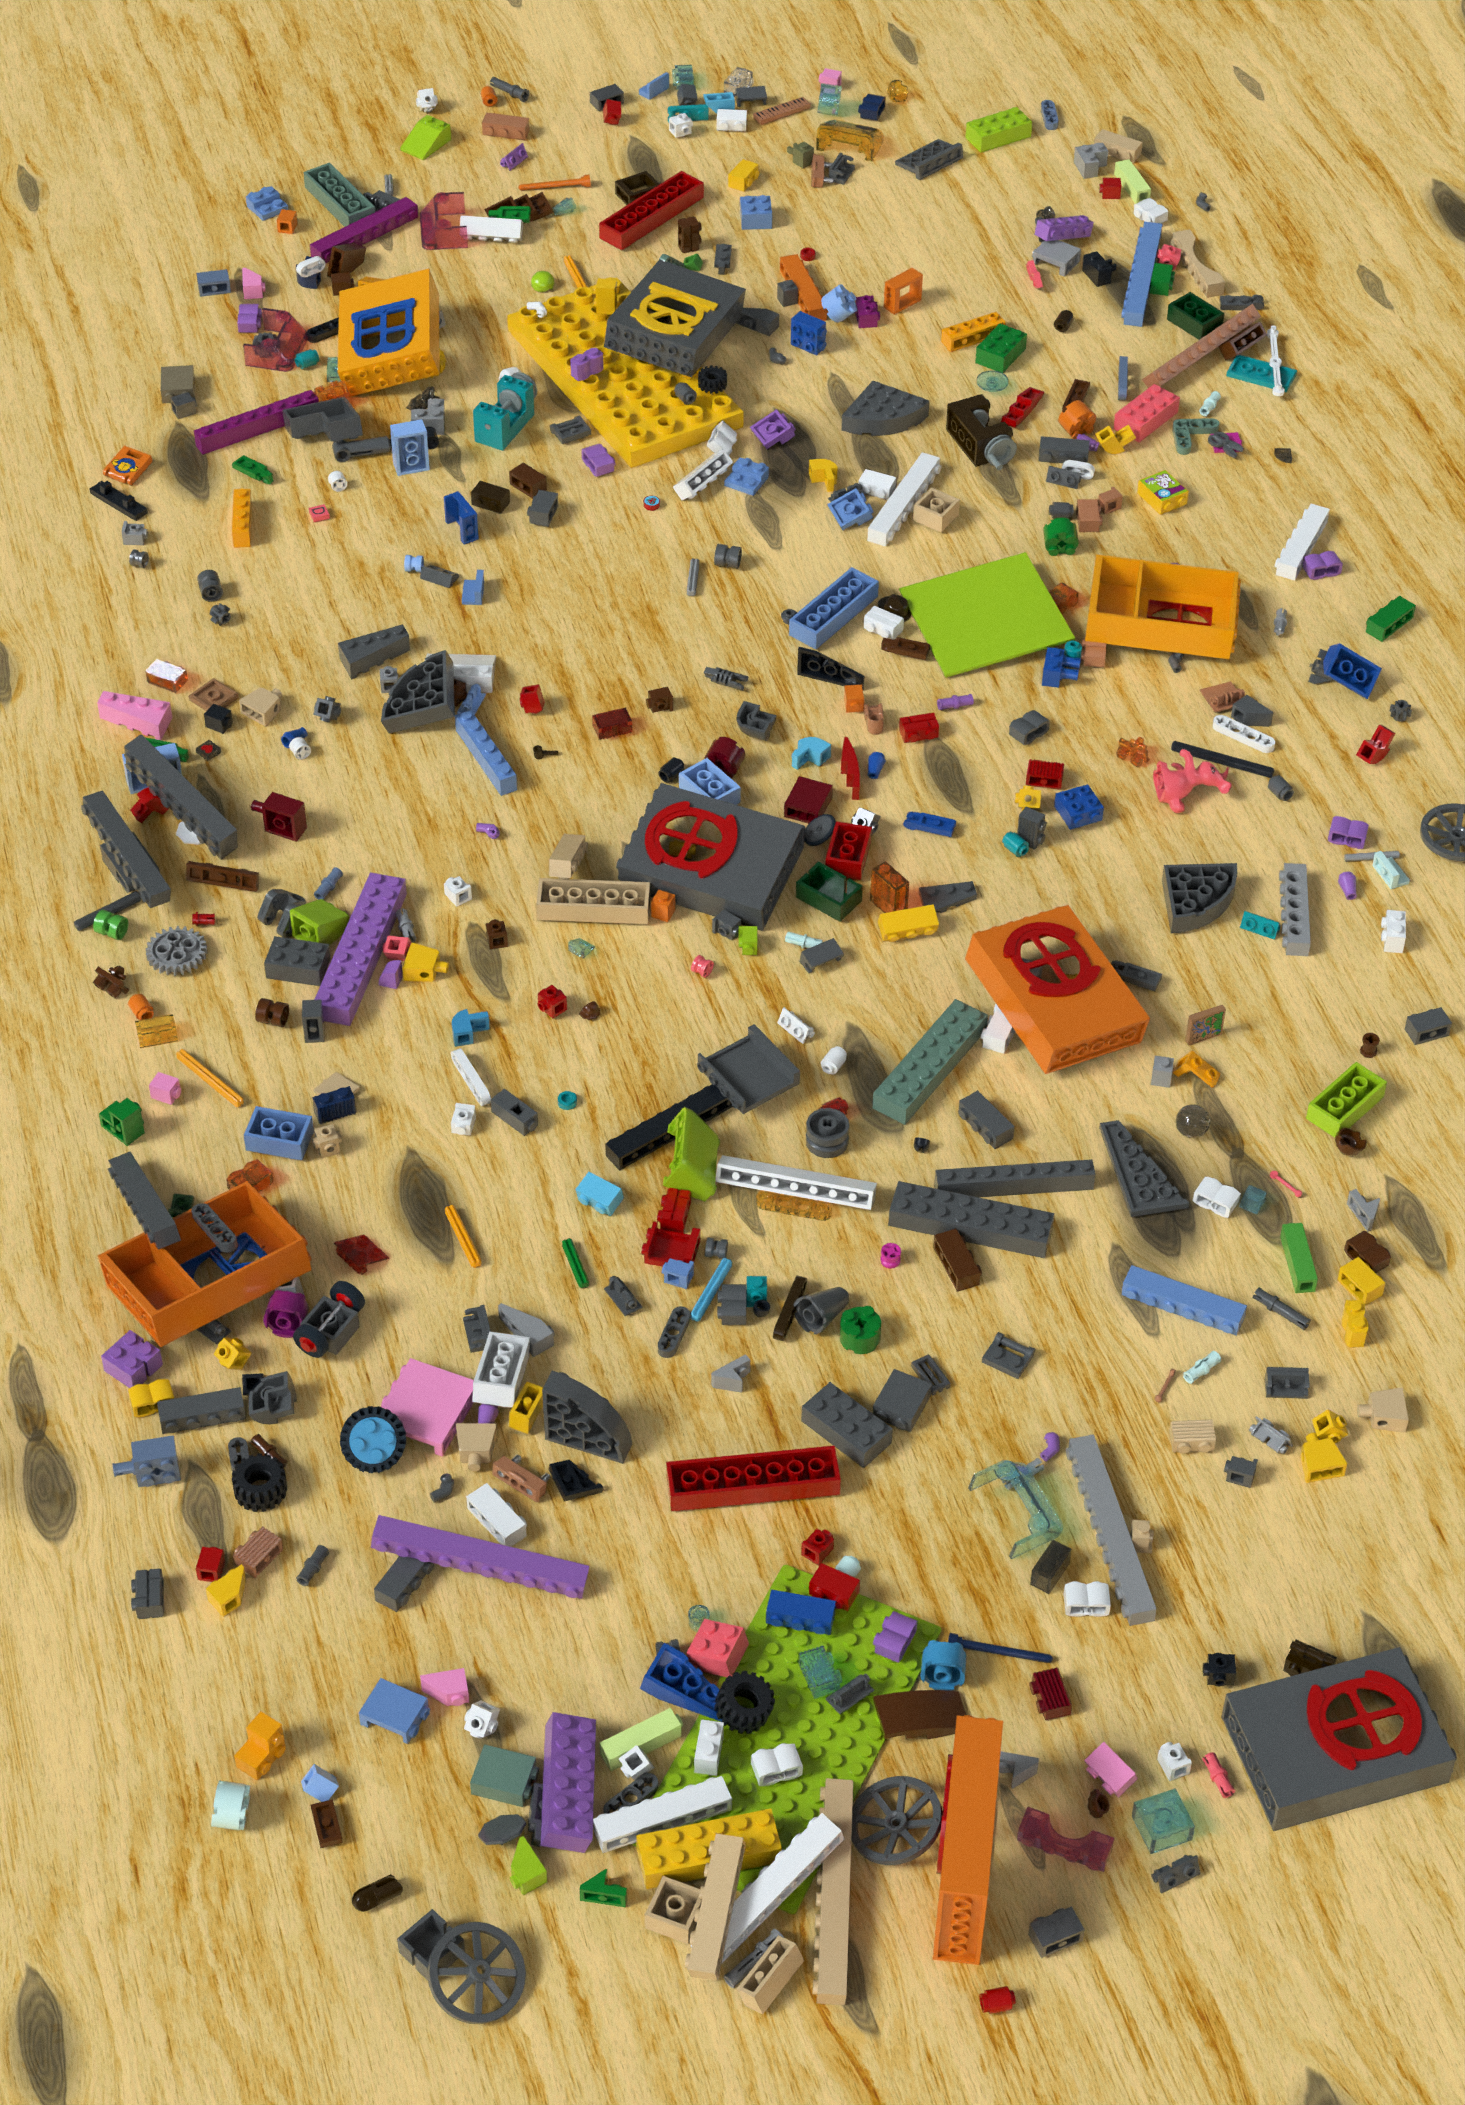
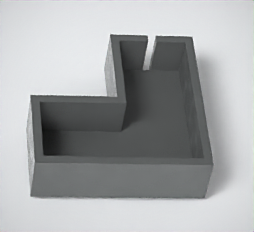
[282,397,363,443]

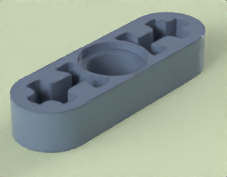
[1041,100,1059,130]

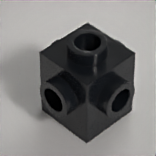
[1202,1653,1236,1687]

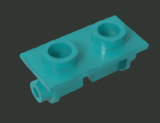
[1240,911,1281,940]

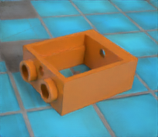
[884,268,923,315]

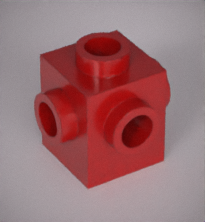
[537,985,567,1019]

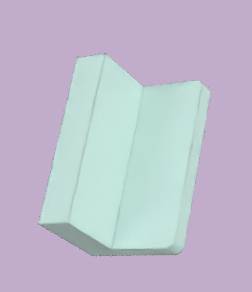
[1372,851,1410,889]

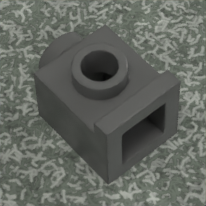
[712,909,741,940]
[1224,1456,1258,1488]

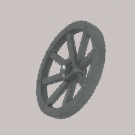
[1420,803,1465,861]
[851,1776,943,1865]
[427,1922,526,2024]

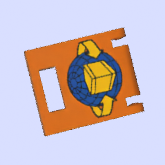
[103,445,153,486]

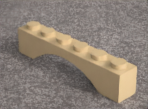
[1171,229,1225,298]

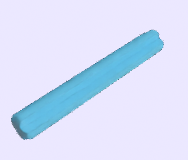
[690,1258,732,1322]

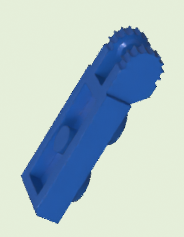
[903,811,956,837]

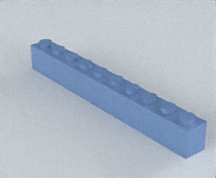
[1121,221,1162,327]

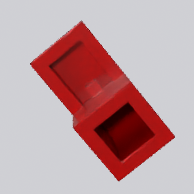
[1356,725,1396,764]
[130,787,169,823]

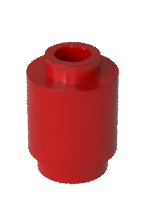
[979,1986,1016,2014]

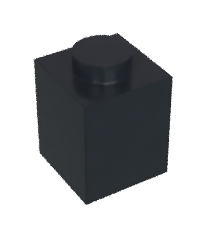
[204,703,233,734]

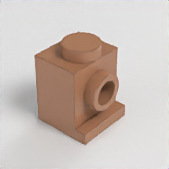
[1097,487,1123,515]

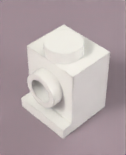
[444,876,472,907]
[451,1103,476,1136]
[1157,1742,1192,1781]

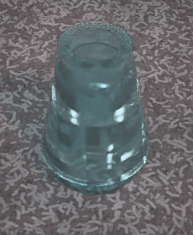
[552,197,576,216]

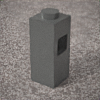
[491,1089,538,1136]

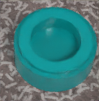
[558,1091,577,1110]

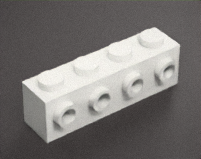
[459,216,523,243]
[673,449,733,500]

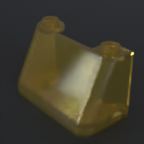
[816,120,884,162]

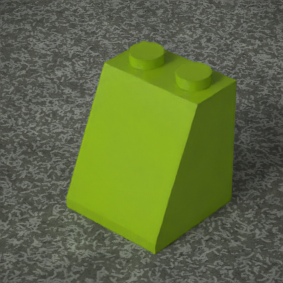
[290,899,349,946]

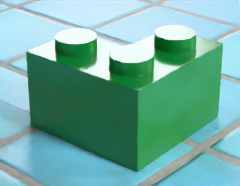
[99,1098,145,1146]

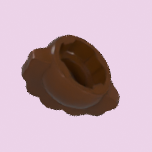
[579,1001,600,1020]
[1088,1789,1110,1818]

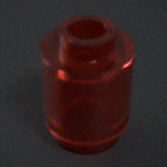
[818,1097,849,1115]

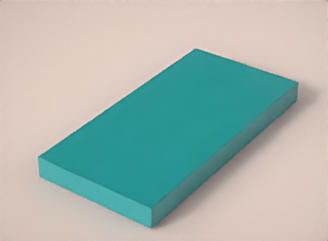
[1226,355,1297,393]

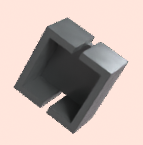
[397,1909,465,1981]

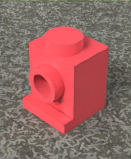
[383,936,412,961]

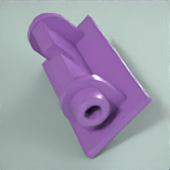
[500,143,528,171]

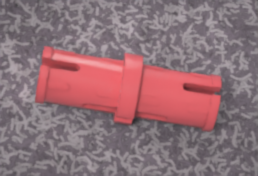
[1202,1752,1235,1798]

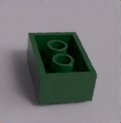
[1167,292,1224,340]

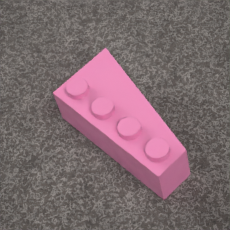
[97,691,172,740]

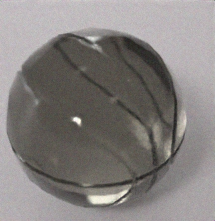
[1175,1104,1210,1139]

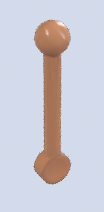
[1154,1369,1176,1403]

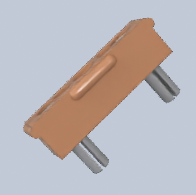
[811,154,834,188]
[492,1454,550,1502]

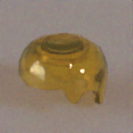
[887,80,908,102]

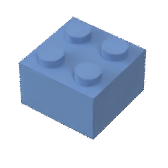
[740,195,772,230]

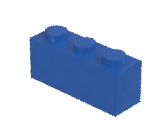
[766,1589,836,1635]

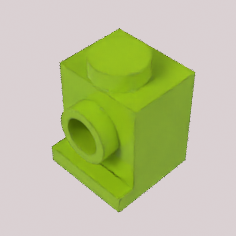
[739,926,757,955]

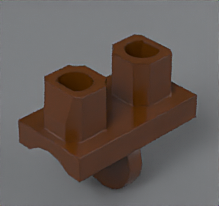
[93,966,129,998]

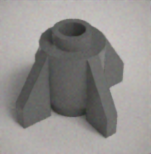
[1308,649,1332,684]

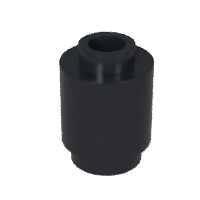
[658,757,685,783]

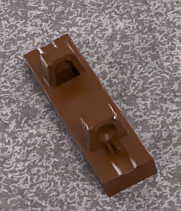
[186,861,259,892]

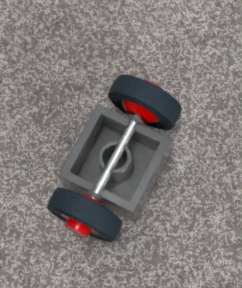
[293,1281,365,1358]

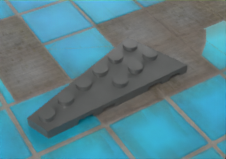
[1099,1120,1189,1217]

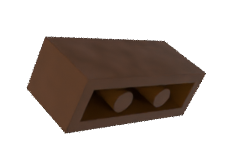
[1218,322,1267,360]
[933,1229,982,1292]

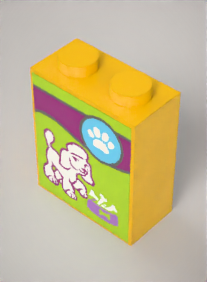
[1137,470,1189,515]

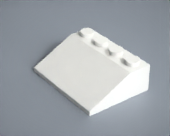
[424,653,496,693]

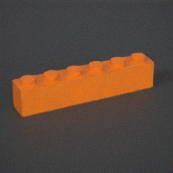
[780,254,828,321]

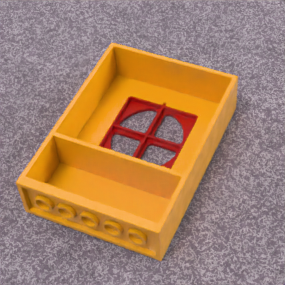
[1085,554,1241,659]

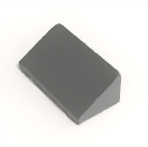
[420,565,459,588]

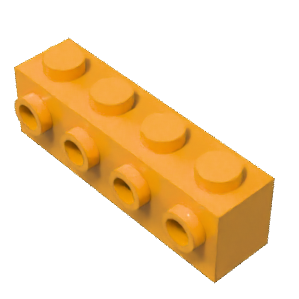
[941,312,1006,352]

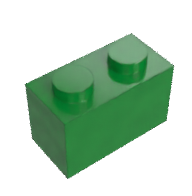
[1150,263,1175,296]

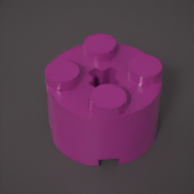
[263,1290,309,1338]

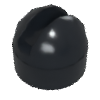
[914,1137,930,1153]
[753,1299,770,1317]

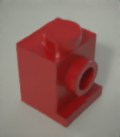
[801,1528,834,1566]

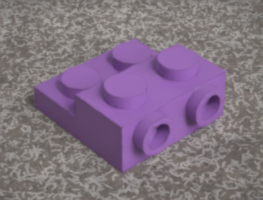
[750,409,795,449]

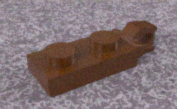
[881,637,930,660]

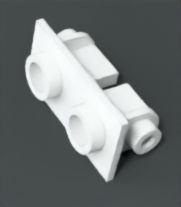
[777,1007,815,1044]

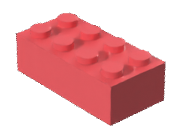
[1113,384,1180,442]

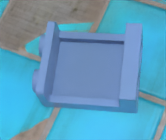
[359,1678,430,1744]

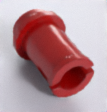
[192,912,215,926]

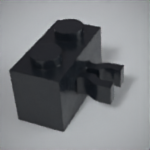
[1082,251,1117,287]

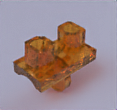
[1116,737,1150,767]

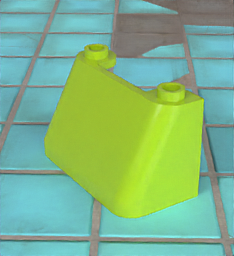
[663,1107,720,1202]

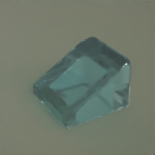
[568,938,595,959]
[1239,1185,1267,1214]

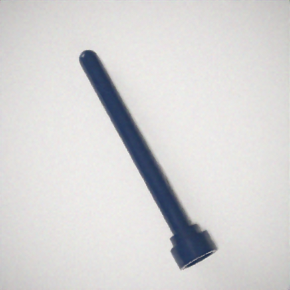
[948,1633,1053,1663]

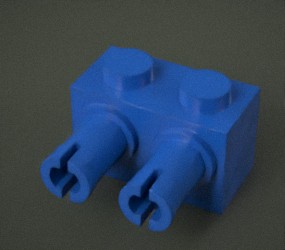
[1042,647,1081,688]

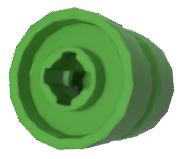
[93,910,129,940]

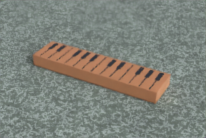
[753,97,811,125]

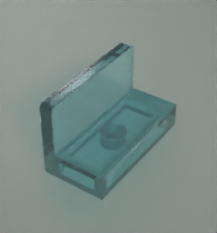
[327,357,341,382]

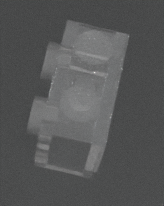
[724,67,754,97]

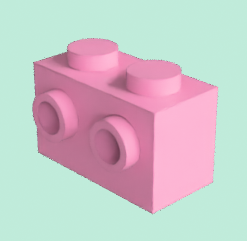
[1084,1742,1138,1798]

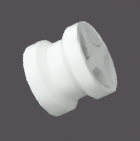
[328,471,348,492]
[289,737,311,760]

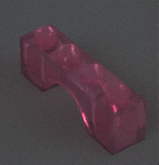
[1017,1807,1115,1872]

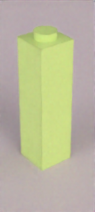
[1114,159,1151,204]
[599,1708,683,1771]

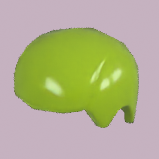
[531,271,555,292]

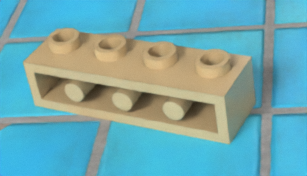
[549,834,588,880]

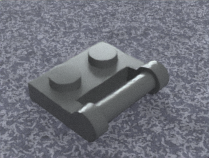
[550,415,591,444]
[982,1332,1036,1379]

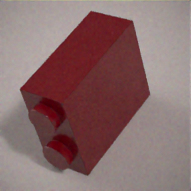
[784,776,833,824]

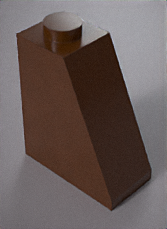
[327,243,366,278]

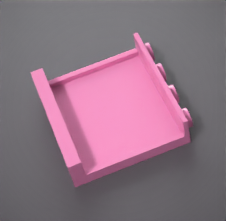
[381,1358,474,1457]

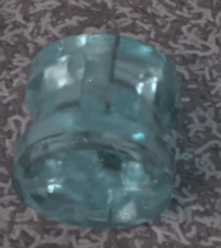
[688,1605,710,1632]

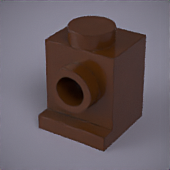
[646,687,673,713]
[485,919,508,950]

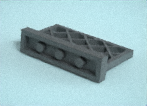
[895,139,963,180]

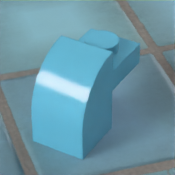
[791,737,831,770]

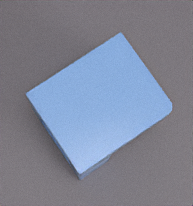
[301,1764,339,1802]

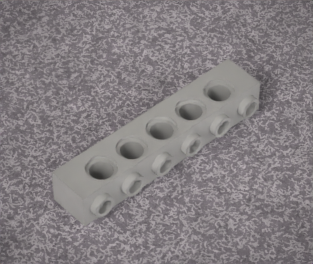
[1279,863,1311,956]

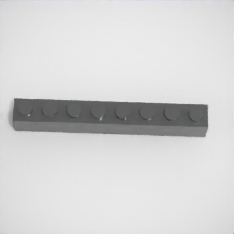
[81,790,171,908]
[108,1151,181,1250]
[934,1159,1096,1197]

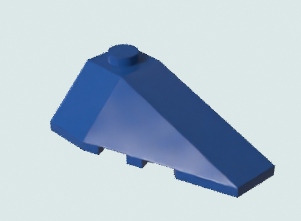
[640,1643,722,1722]

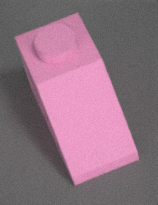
[242,268,266,299]
[420,1668,469,1706]

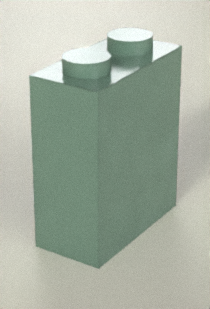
[470,1744,539,1807]

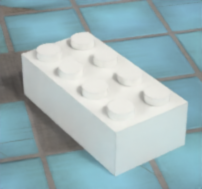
[472,1332,530,1408]

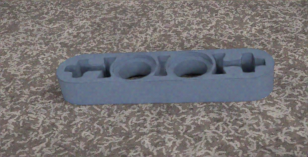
[1118,356,1128,400]

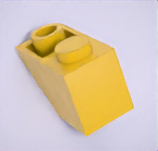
[206,1564,246,1617]

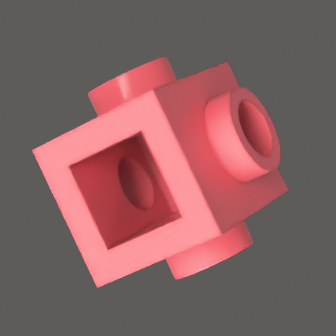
[1156,244,1181,270]

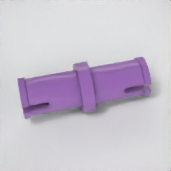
[937,694,974,710]

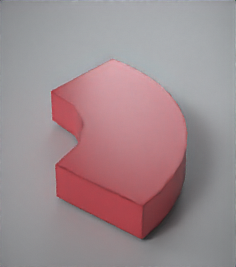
[1026,260,1043,289]

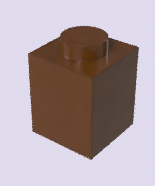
[331,272,354,296]

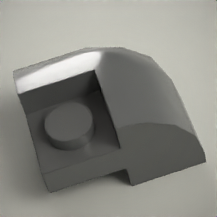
[736,701,776,741]
[249,1371,297,1425]

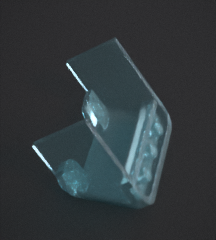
[968,1460,1063,1559]

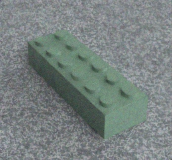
[303,162,375,227]

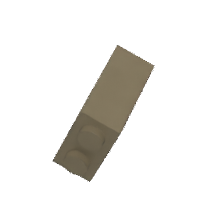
[160,365,195,404]

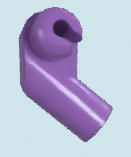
[476,823,500,839]
[1040,1432,1060,1462]

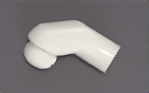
[527,302,547,318]

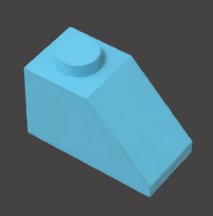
[703,92,735,113]

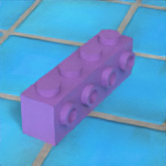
[1034,215,1094,241]

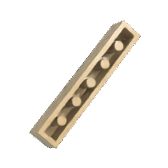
[685,1833,746,1981]

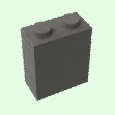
[873,1369,932,1432]

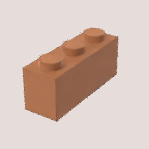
[482,112,530,140]

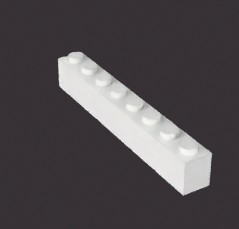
[867,452,941,547]
[715,1155,877,1210]
[691,1813,844,1963]

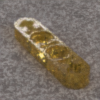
[756,1190,832,1221]

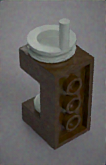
[946,394,1017,470]

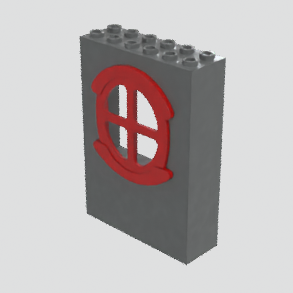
[616,783,804,931]
[1221,1647,1457,1831]

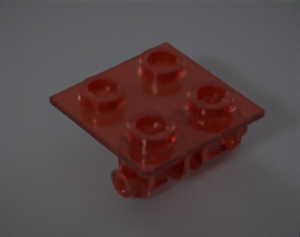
[334,1234,389,1275]

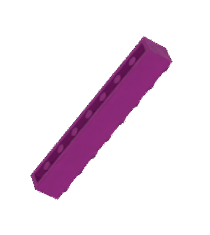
[310,197,418,263]
[194,390,319,455]

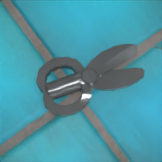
[1208,432,1244,458]

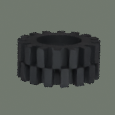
[698,365,727,394]

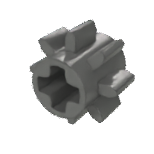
[210,603,231,626]
[1390,700,1412,722]

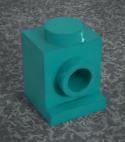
[746,1276,767,1307]

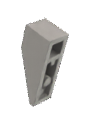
[498,1303,555,1357]

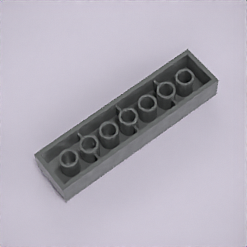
[124,734,238,860]
[888,1181,1055,1258]

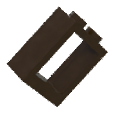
[615,171,660,206]

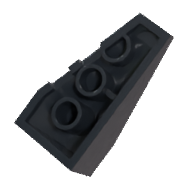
[797,647,865,690]

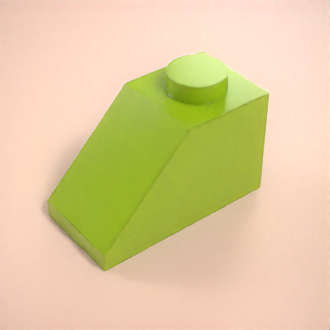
[510,1836,547,1895]

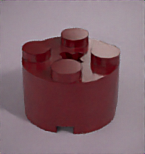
[704,737,746,779]

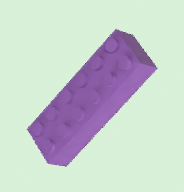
[540,1712,596,1853]

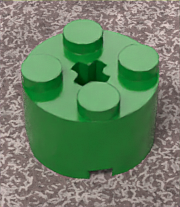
[1043,518,1079,556]
[840,1306,882,1354]

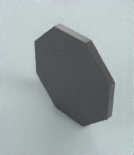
[478,1814,526,1845]

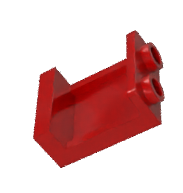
[641,1221,701,1267]

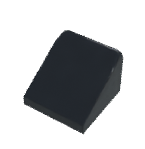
[242,1373,264,1395]

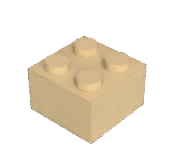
[913,487,960,532]
[645,1876,702,1944]

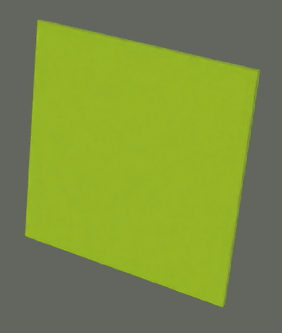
[899,552,1075,678]

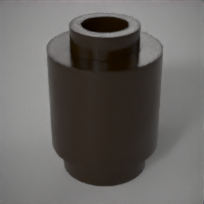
[1054,310,1074,332]

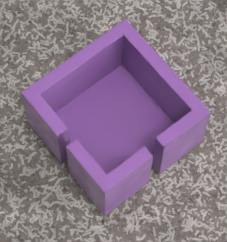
[101,1330,163,1388]

